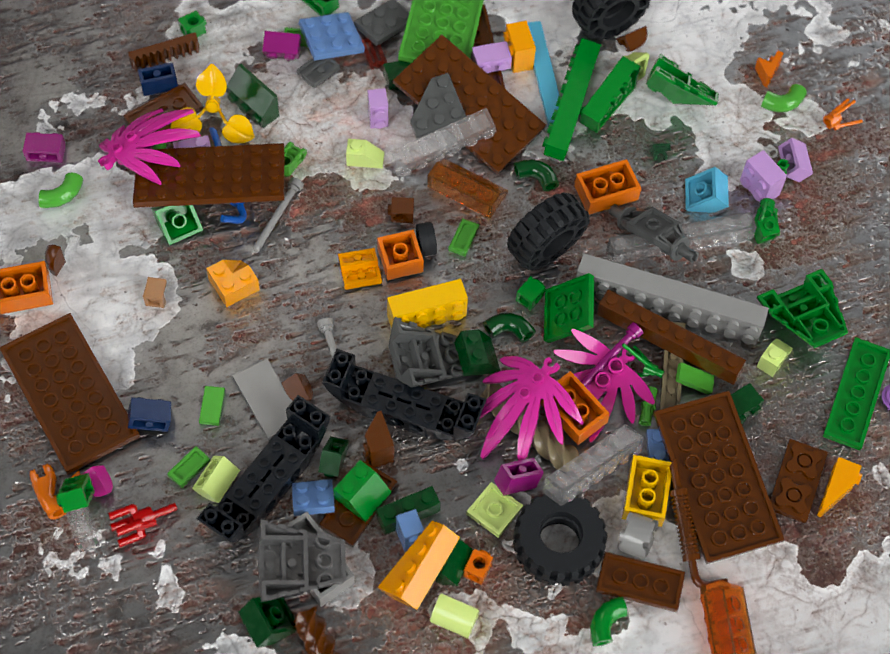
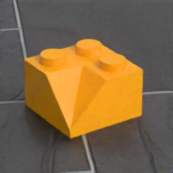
[503,20,536,73]
[206,260,260,307]

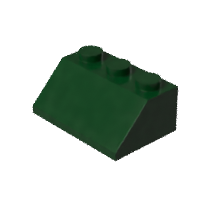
[227,64,279,128]

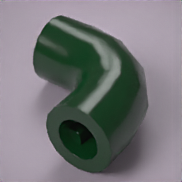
[514,159,560,192]
[483,313,536,343]

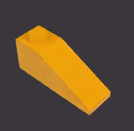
[817,457,863,517]

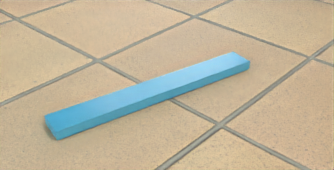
[528,21,560,127]

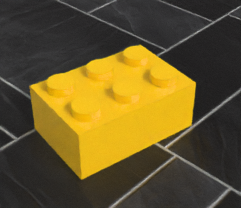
[622,455,672,527]

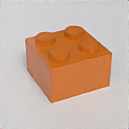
[377,229,424,281]

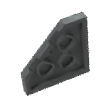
[410,73,468,139]

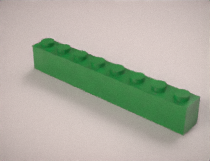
[542,38,601,161]

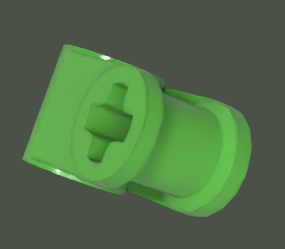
[285,141,307,177]

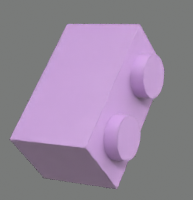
[472,41,512,73]
[368,88,388,129]
[778,138,813,182]

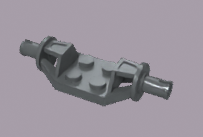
[609,204,699,263]

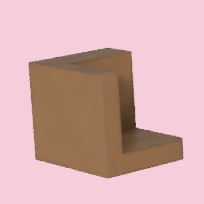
[143,277,167,308]

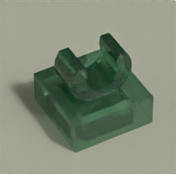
[649,143,671,161]

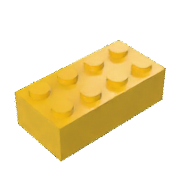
[387,279,468,329]

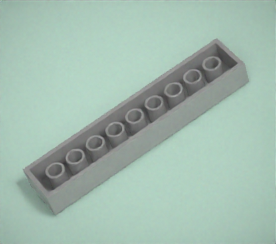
[576,253,769,345]

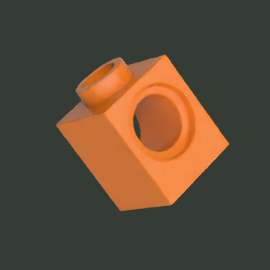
[463,549,493,585]

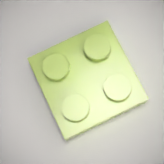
[466,482,523,538]

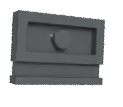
[297,58,340,88]

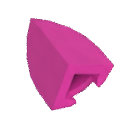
[83,465,113,497]

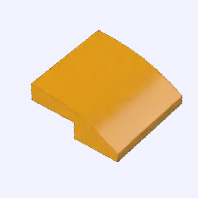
[338,248,382,290]

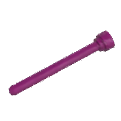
[580,322,644,387]

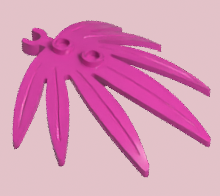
[98,109,201,185]
[551,329,655,443]
[479,356,583,461]

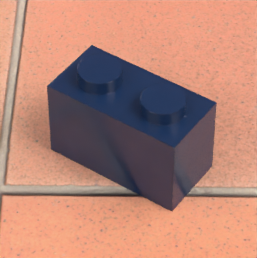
[138,62,178,96]
[128,397,171,432]

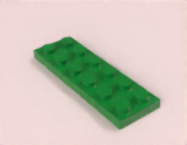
[822,337,890,451]

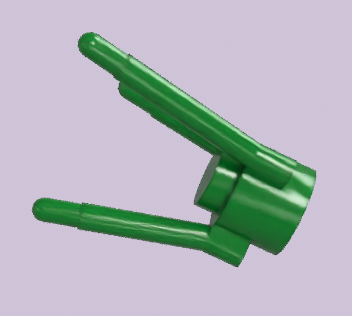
[750,198,780,236]

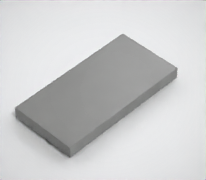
[233,359,292,440]

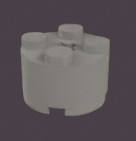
[618,512,658,560]

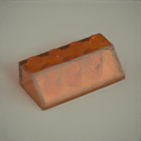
[427,159,508,219]
[700,580,756,654]

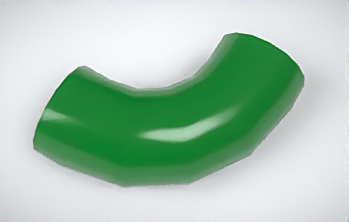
[590,596,628,647]

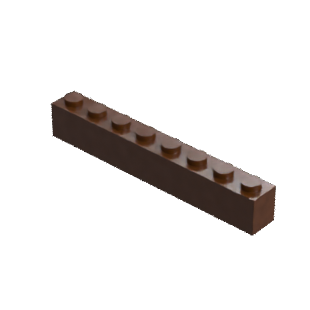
[597,290,746,385]

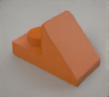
[755,50,784,88]

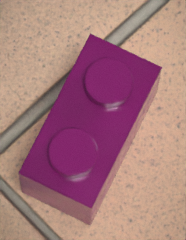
[262,31,301,61]
[23,132,66,163]
[494,458,544,495]

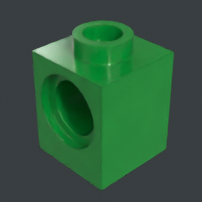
[178,10,207,37]
[751,215,780,244]
[516,276,546,311]

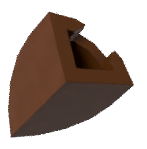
[616,26,648,52]
[45,245,66,277]
[281,373,313,401]

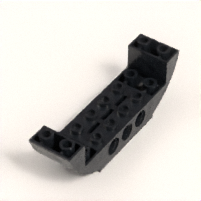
[322,349,487,440]
[196,395,331,543]

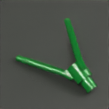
[622,343,665,378]

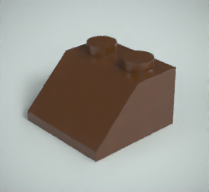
[362,411,394,467]

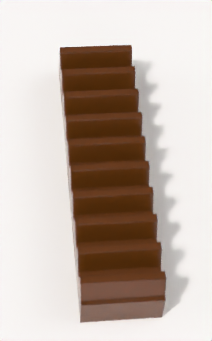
[128,32,200,71]

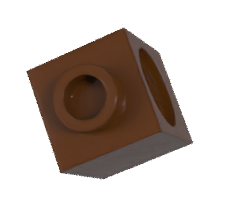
[388,197,414,224]

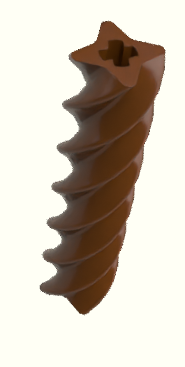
[293,606,340,654]

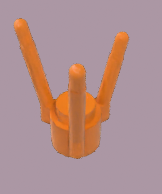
[823,98,863,131]

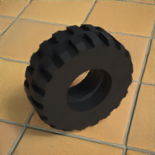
[572,0,651,40]
[507,192,590,271]
[513,491,607,586]

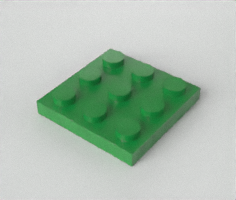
[544,273,594,343]

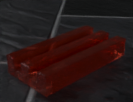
[361,38,387,70]

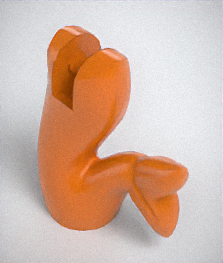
[29,464,81,520]

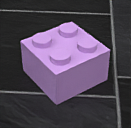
[740,150,787,202]

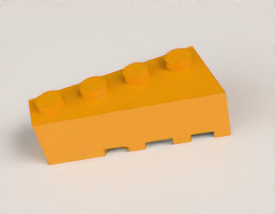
[377,521,460,610]

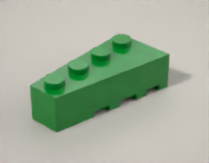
[579,56,641,133]

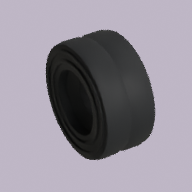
[416,222,437,257]

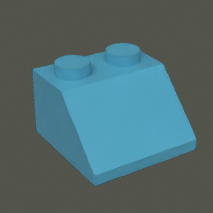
[685,167,729,213]

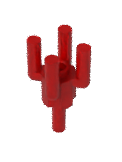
[108,503,178,547]

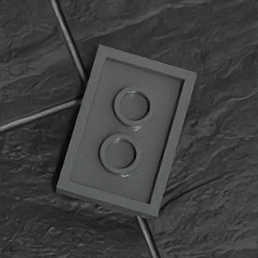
[354,0,409,46]

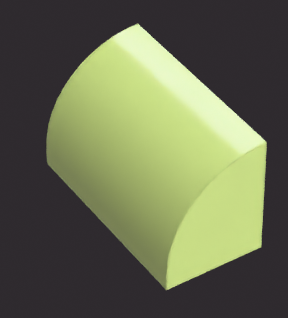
[192,456,240,503]
[430,593,479,638]

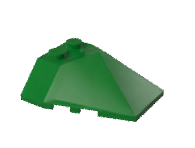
[646,54,719,106]
[757,269,848,348]

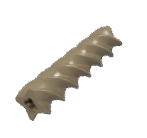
[480,383,585,476]

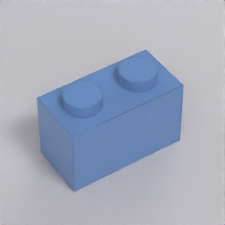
[396,509,424,552]

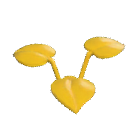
[171,63,255,144]

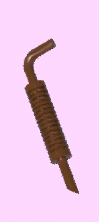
[669,458,729,590]

